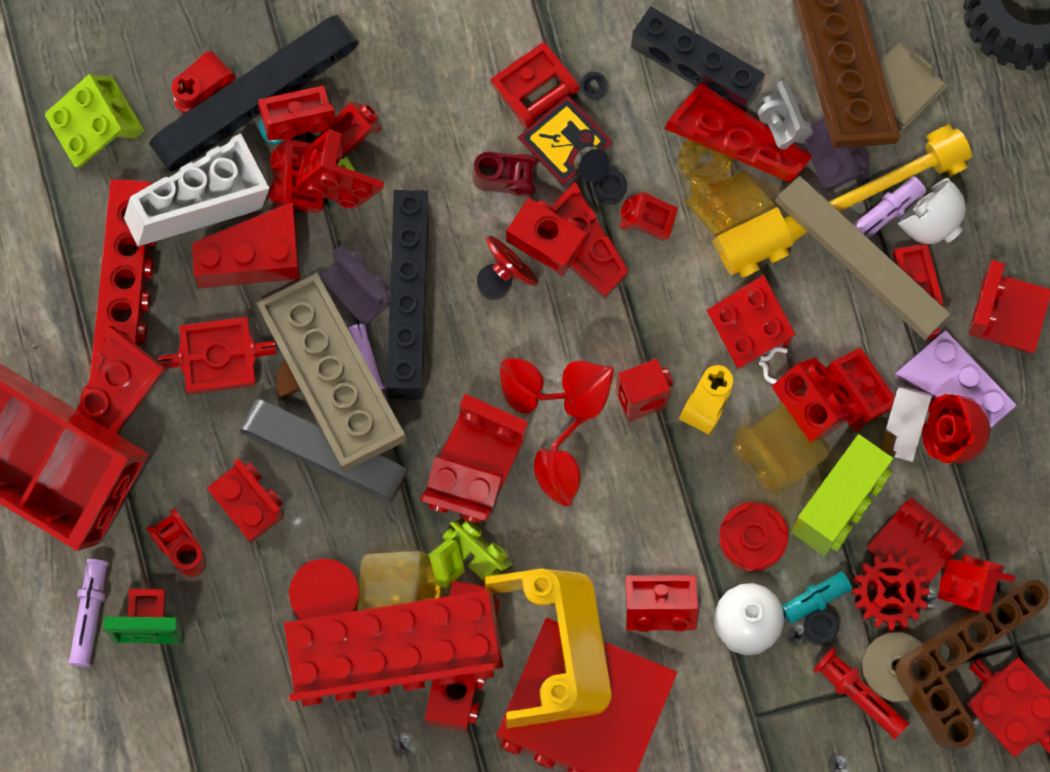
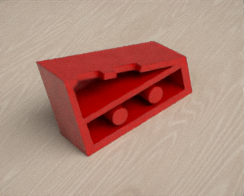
[192,202,300,288]

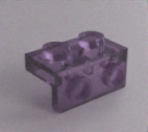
[805,118,870,192]
[320,244,390,326]

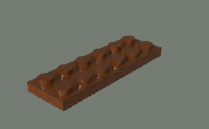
[793,0,900,148]

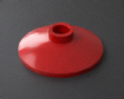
[486,235,539,286]

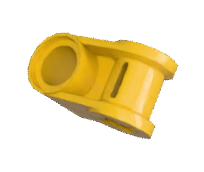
[679,365,733,436]

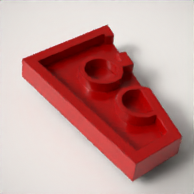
[539,182,628,299]

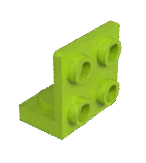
[45,74,144,168]

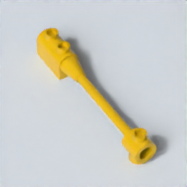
[712,124,972,278]

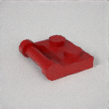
[490,42,580,129]

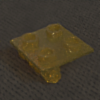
[684,171,775,237]

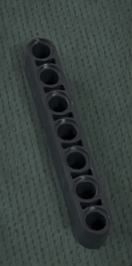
[149,15,359,172]

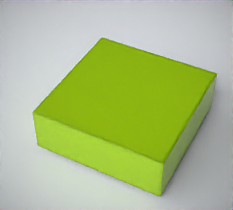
[429,540,465,587]

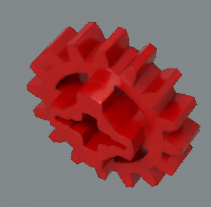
[851,553,930,632]

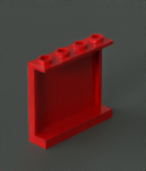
[496,618,678,772]

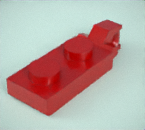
[892,244,944,340]

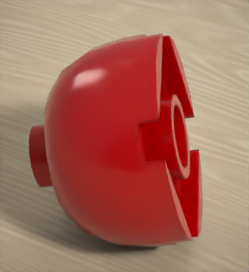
[922,394,991,464]

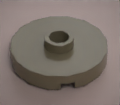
[861,632,922,703]

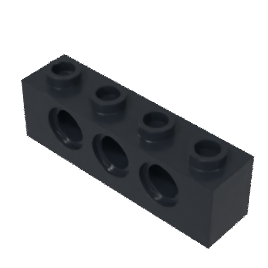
[631,6,765,112]

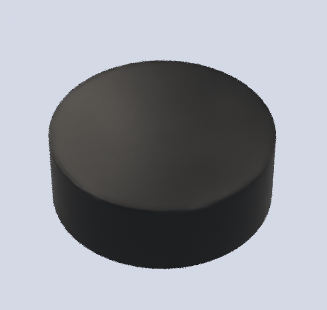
[574,146,609,182]
[593,169,627,205]
[477,264,511,300]
[803,609,839,646]

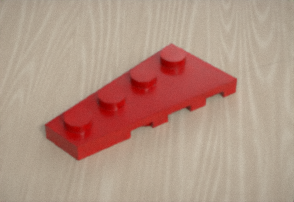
[664,83,812,183]
[77,326,166,435]

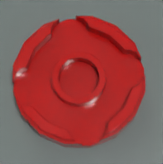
[719,502,789,572]
[289,558,360,620]

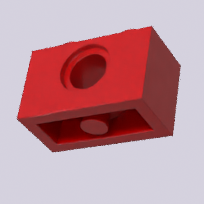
[506,198,587,277]
[615,358,673,423]

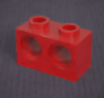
[771,357,855,443]

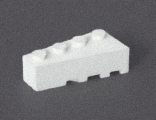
[124,133,269,246]

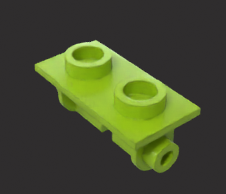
[442,518,513,582]

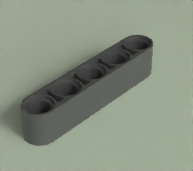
[240,399,407,503]

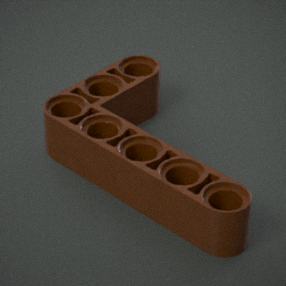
[895,580,1050,748]

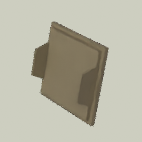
[879,42,948,131]

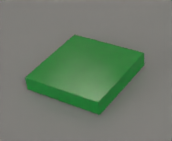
[103,617,184,644]

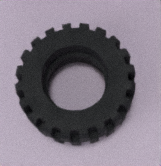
[963,0,1050,71]

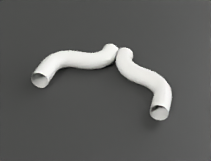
[759,347,788,384]

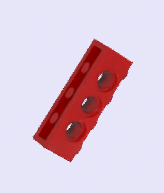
[425,581,500,732]

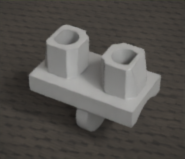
[757,80,813,150]

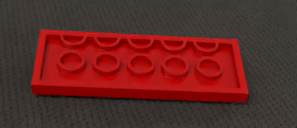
[284,589,504,707]

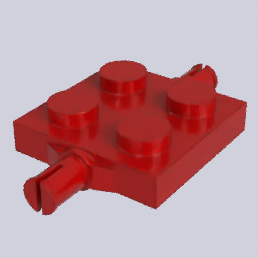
[158,317,277,395]
[965,657,1050,758]

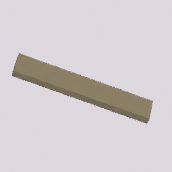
[775,176,950,340]

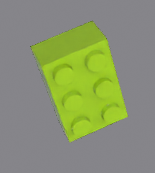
[791,434,894,557]

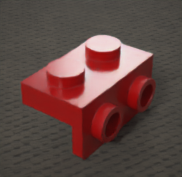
[258,86,335,141]
[937,555,1015,614]

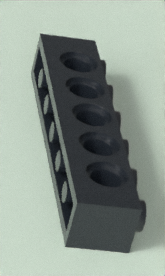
[386,190,429,400]

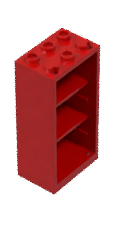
[0,363,150,551]

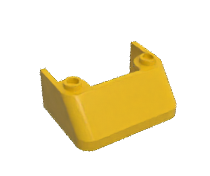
[485,569,611,728]

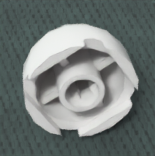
[898,178,967,244]
[713,583,785,655]

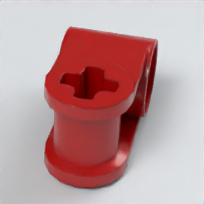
[171,51,236,114]
[145,508,206,578]

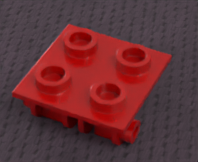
[706,275,796,369]
[866,497,965,588]

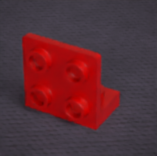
[295,129,384,209]
[968,260,1050,354]
[440,394,529,492]

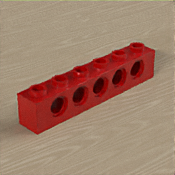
[90,179,156,376]

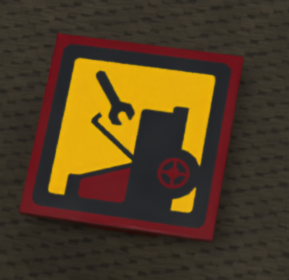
[518,95,613,185]

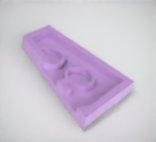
[894,330,1016,429]

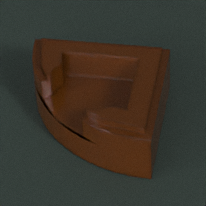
[276,360,301,400]

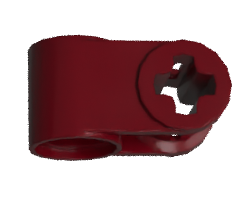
[472,151,538,196]

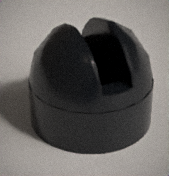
[580,72,608,100]

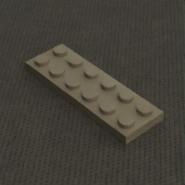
[256,273,407,472]

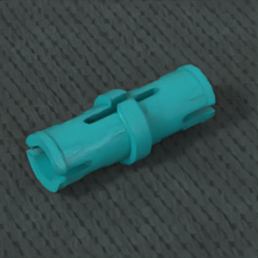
[781,571,852,625]

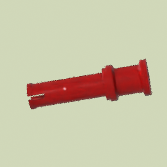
[812,647,910,740]

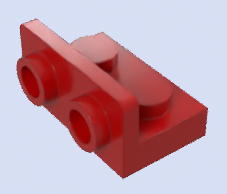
[269,139,323,213]
[826,347,894,433]
[420,454,503,523]
[207,458,284,544]
[625,575,698,632]

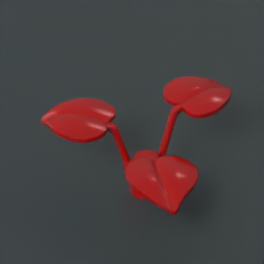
[499,358,614,507]

